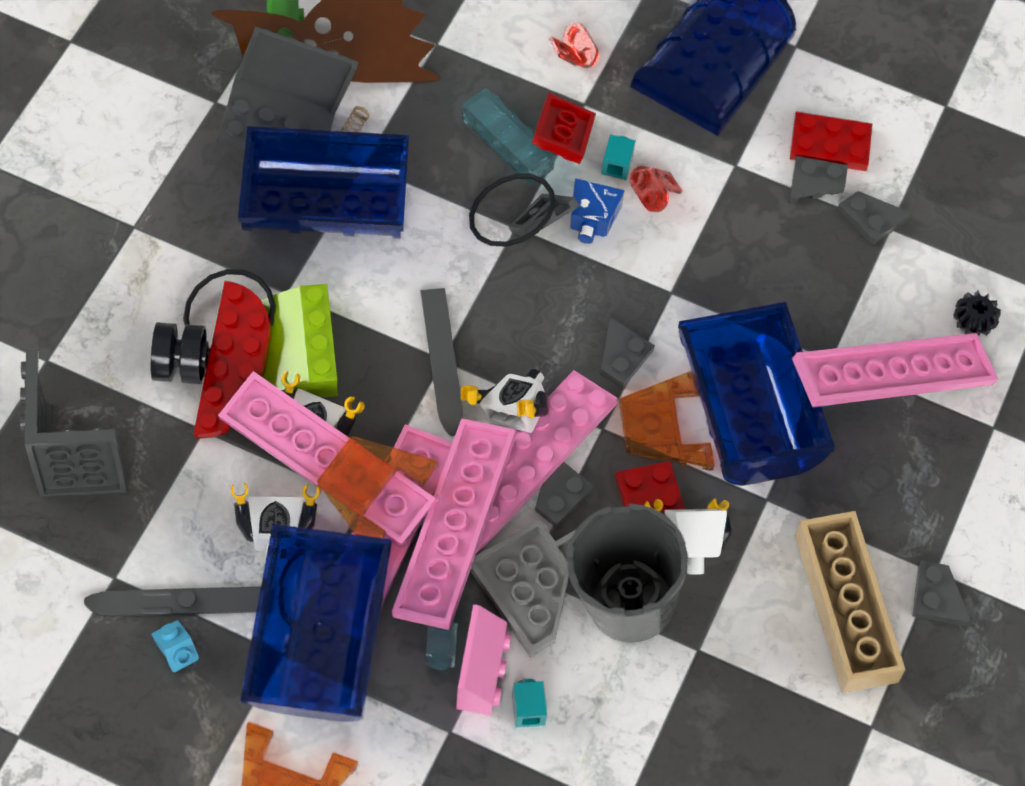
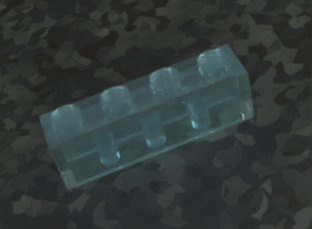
[461,88,555,186]

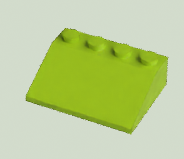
[260,284,338,397]

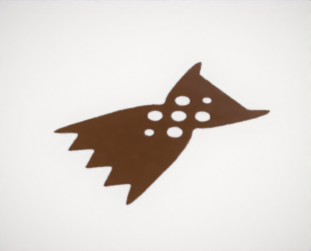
[211,0,440,83]

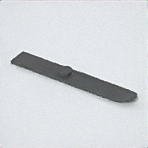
[420,288,463,436]
[84,586,261,617]

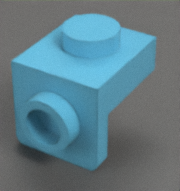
[151,620,199,672]

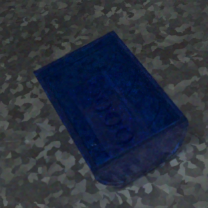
[630,0,797,136]
[238,126,409,239]
[678,302,835,486]
[240,524,392,722]

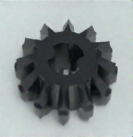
[953,291,1001,336]

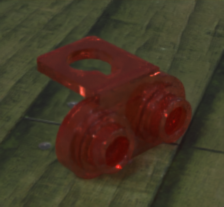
[549,23,599,68]
[630,166,682,213]

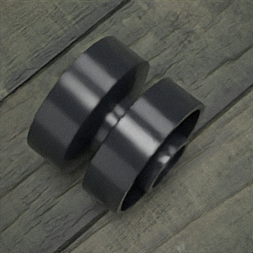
[150,322,209,384]

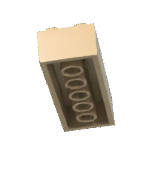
[795,511,906,693]

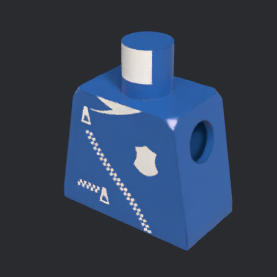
[570,178,625,244]

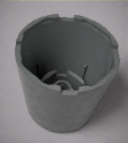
[567,504,688,642]

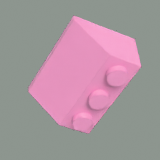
[456,604,511,715]

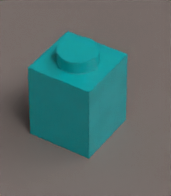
[601,134,636,180]
[512,679,547,728]

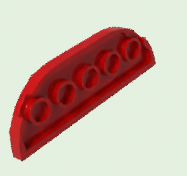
[193,281,271,439]

